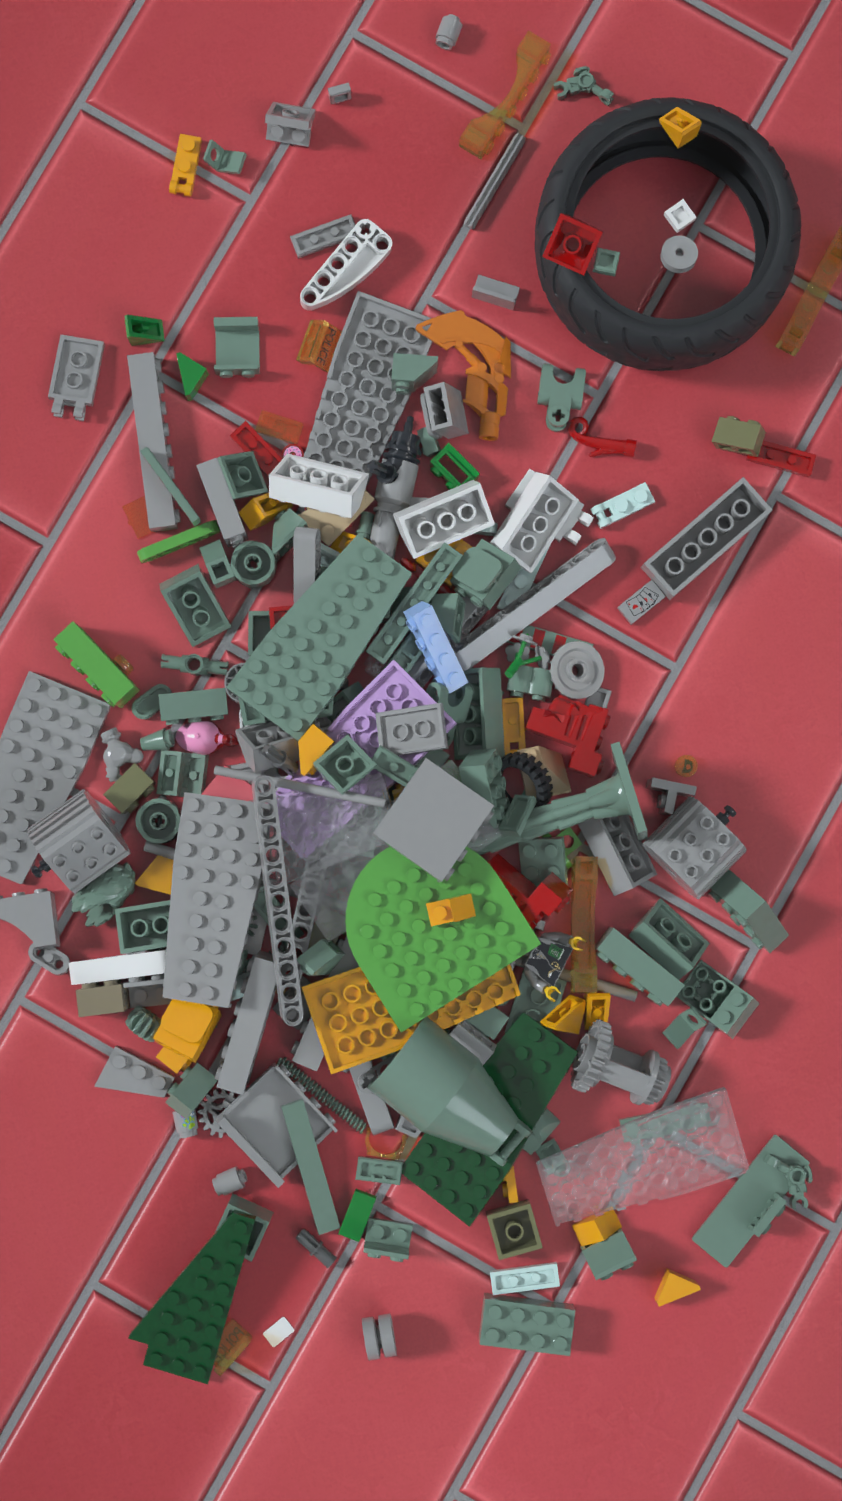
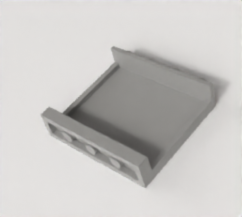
[372,758,494,883]
[215,1062,338,1188]

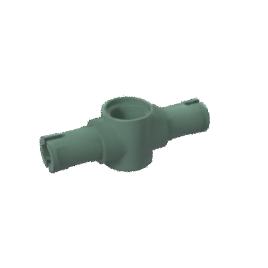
[161,654,229,676]

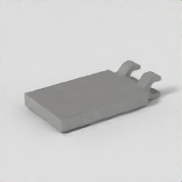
[48,335,105,422]

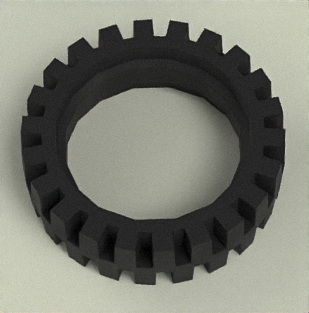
[501,752,553,808]

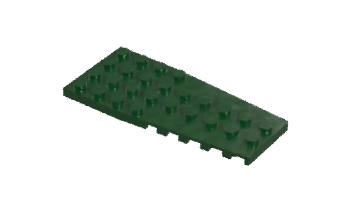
[402,1013,579,1227]

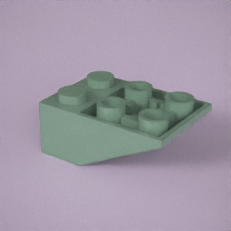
[459,748,510,828]
[676,960,759,1039]

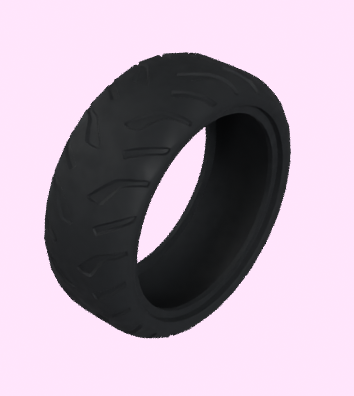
[535,97,802,371]

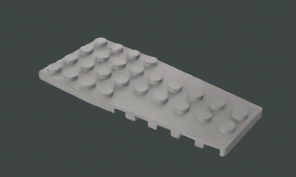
[303,291,432,489]
[0,671,111,884]
[163,792,272,1008]

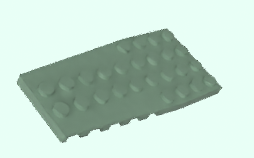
[226,534,412,741]

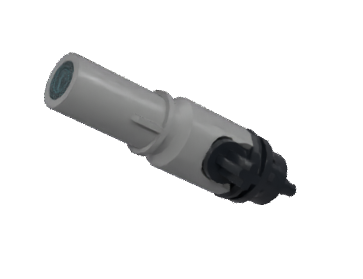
[367,416,422,559]

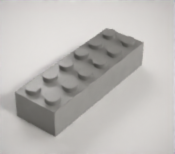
[641,477,772,600]
[215,950,283,1095]

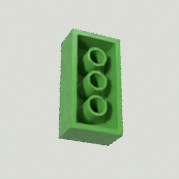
[53,621,140,708]

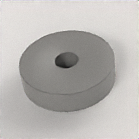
[660,236,698,273]

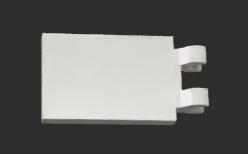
[505,469,594,545]

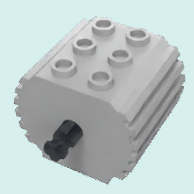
[27,789,130,894]
[642,796,747,899]

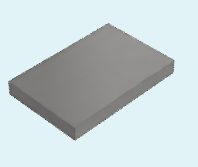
[375,703,448,756]

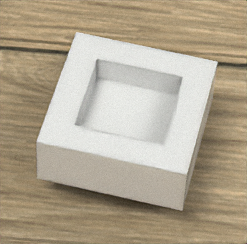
[664,199,697,233]

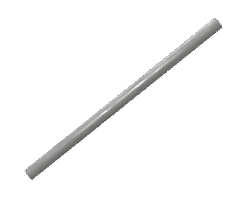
[214,766,387,808]

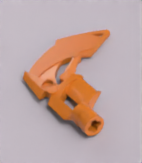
[415,310,511,441]

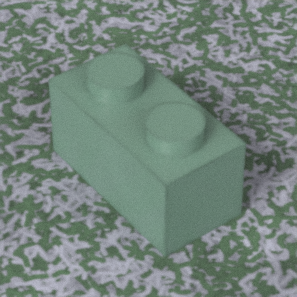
[417,427,441,457]

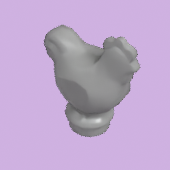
[101,728,144,782]

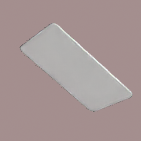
[263,1317,294,1347]

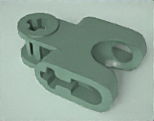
[537,363,586,432]
[426,682,473,746]

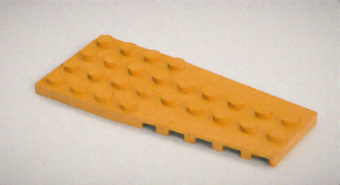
[302,964,520,1074]

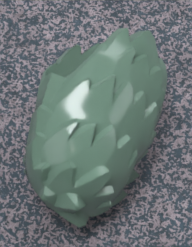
[72,862,135,927]

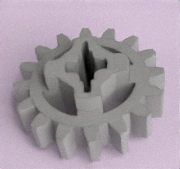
[198,1089,237,1138]

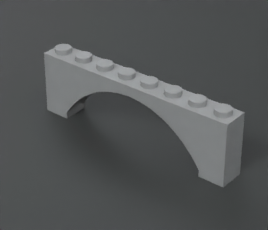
[0,888,61,950]

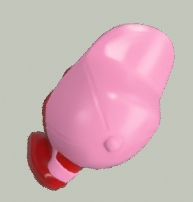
[175,721,239,755]

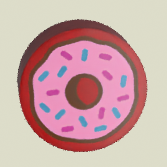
[282,444,304,459]

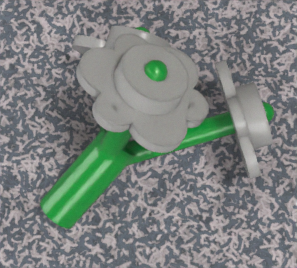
[505,633,550,678]

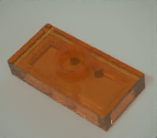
[255,410,304,445]

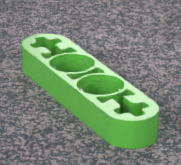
[137,520,221,563]

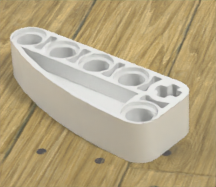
[300,219,392,311]
[69,949,166,985]

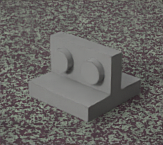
[265,102,316,147]
[645,778,697,815]

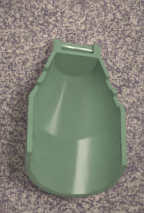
[368,1017,532,1166]

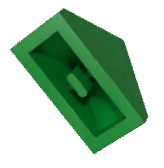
[124,315,165,346]
[176,352,209,401]

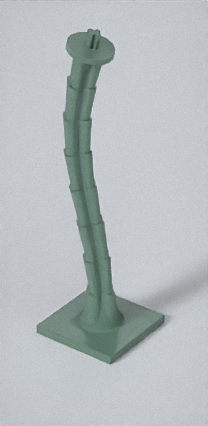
[331,742,648,895]

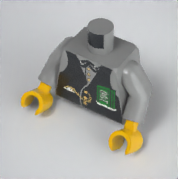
[521,932,586,1002]

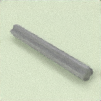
[464,133,526,229]

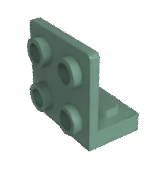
[363,1217,413,1262]

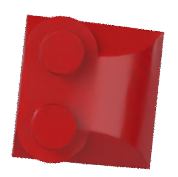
[542,213,603,276]

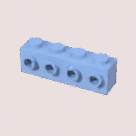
[403,601,468,694]

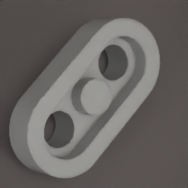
[28,943,71,976]

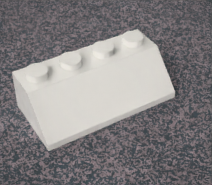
[269,453,369,518]
[490,472,579,574]
[393,480,495,559]

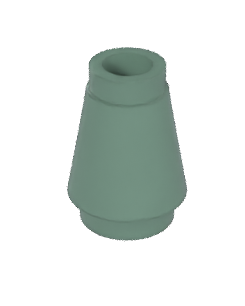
[140,728,175,751]

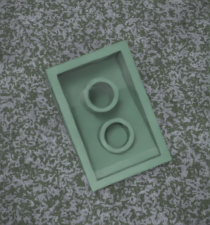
[159,564,231,647]

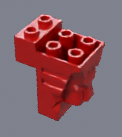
[524,694,611,778]
[488,854,573,930]

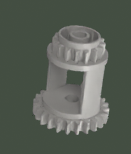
[570,1020,671,1106]

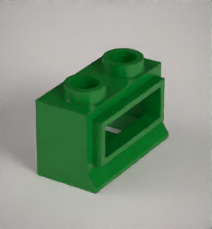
[430,443,480,490]

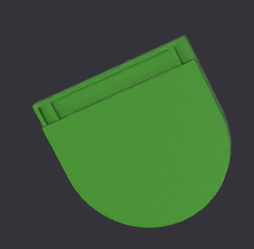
[345,846,541,1032]

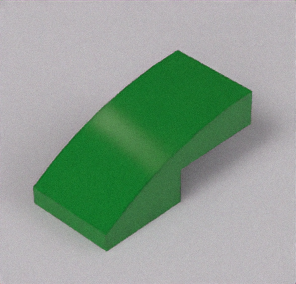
[338,1188,377,1242]

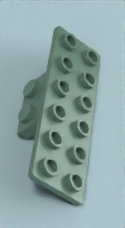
[692,1134,810,1268]

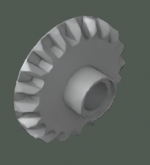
[549,641,604,699]

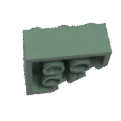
[708,870,789,953]

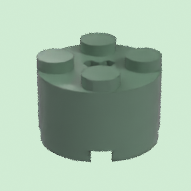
[231,541,277,589]
[136,799,181,843]

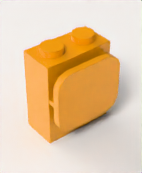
[153,999,222,1063]

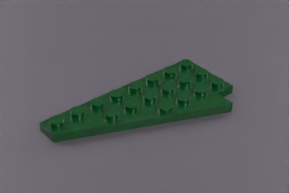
[128,1210,256,1384]

